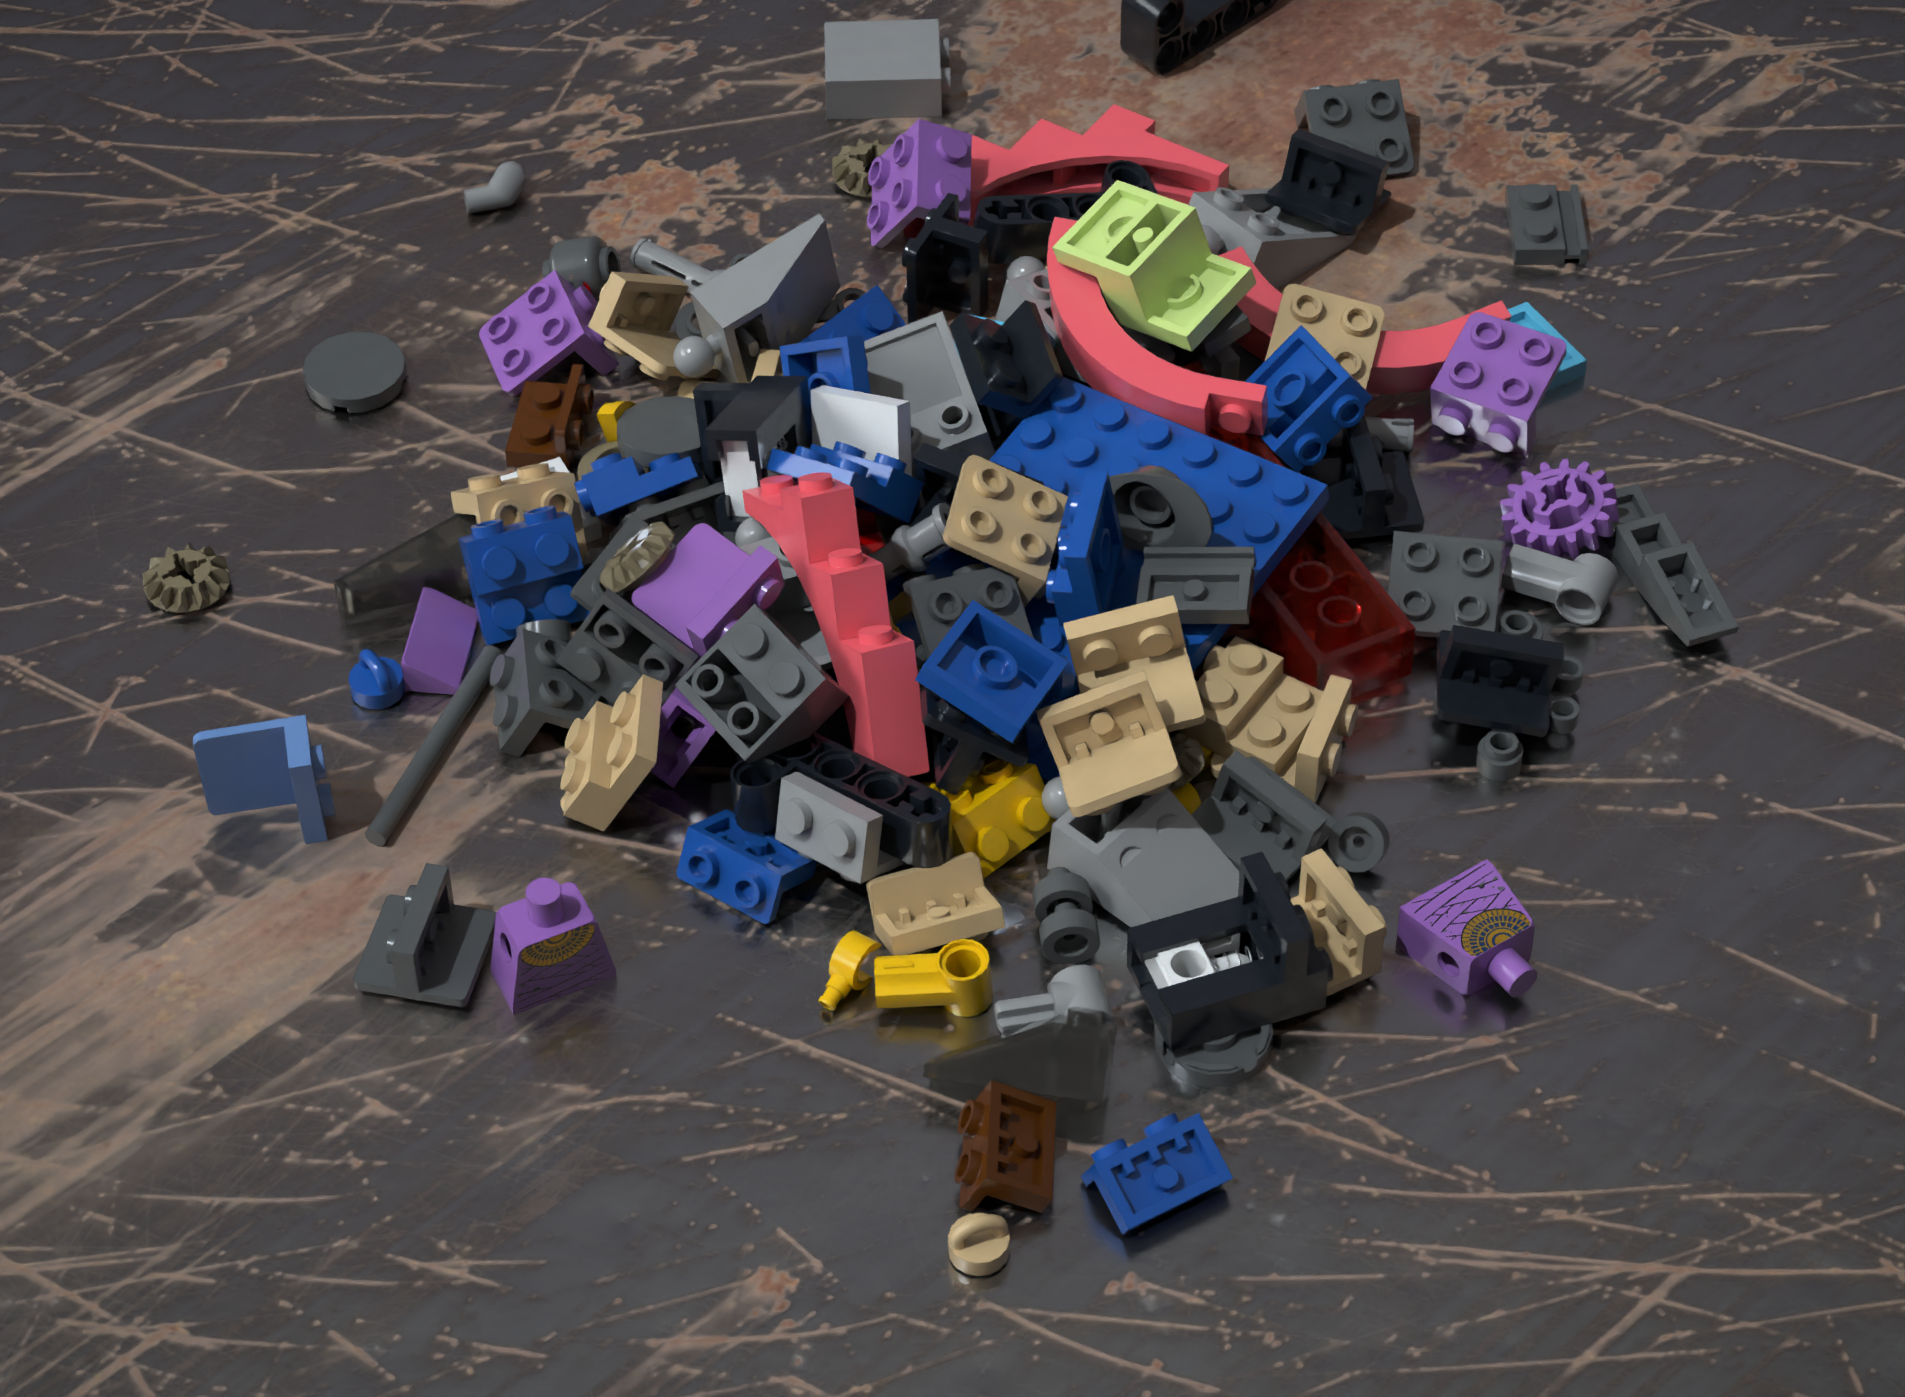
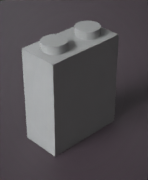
[824,19,951,120]

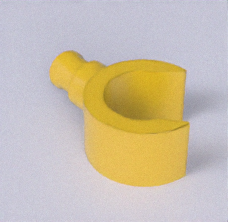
[818,930,882,1011]

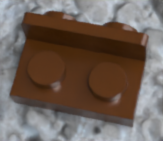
[505,364,594,471]
[955,1080,1056,1213]

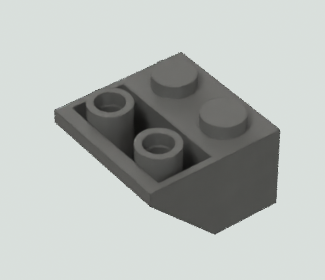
[556,588,699,707]
[675,604,850,763]

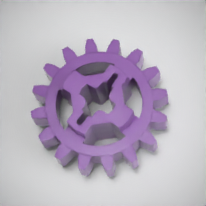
[1500,459,1619,560]

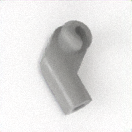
[463,161,526,214]

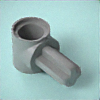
[994,965,1115,1045]

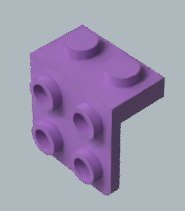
[867,119,972,248]
[479,270,619,396]
[1430,312,1566,457]
[632,523,786,658]

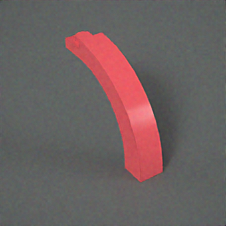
[1047,217,1268,436]
[1218,246,1512,394]

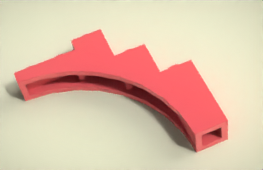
[903,104,1229,238]
[742,472,930,777]

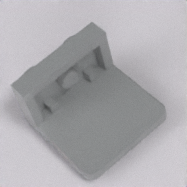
[775,772,907,884]

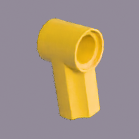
[874,939,994,1017]

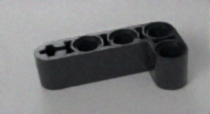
[1120,0,1277,75]
[973,160,1158,264]
[730,732,954,868]

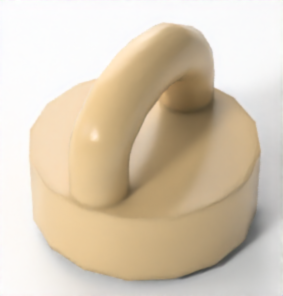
[948,1213,1010,1276]

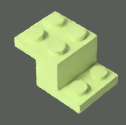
[1052,180,1257,352]

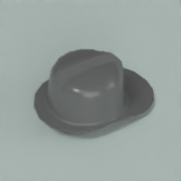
[1109,465,1212,551]

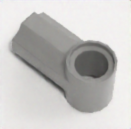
[1501,544,1619,625]

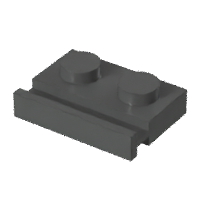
[1505,184,1588,265]
[1136,547,1257,624]

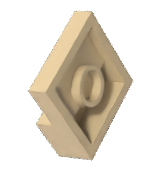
[1177,636,1323,775]
[560,674,663,831]

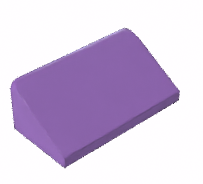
[401,587,479,695]

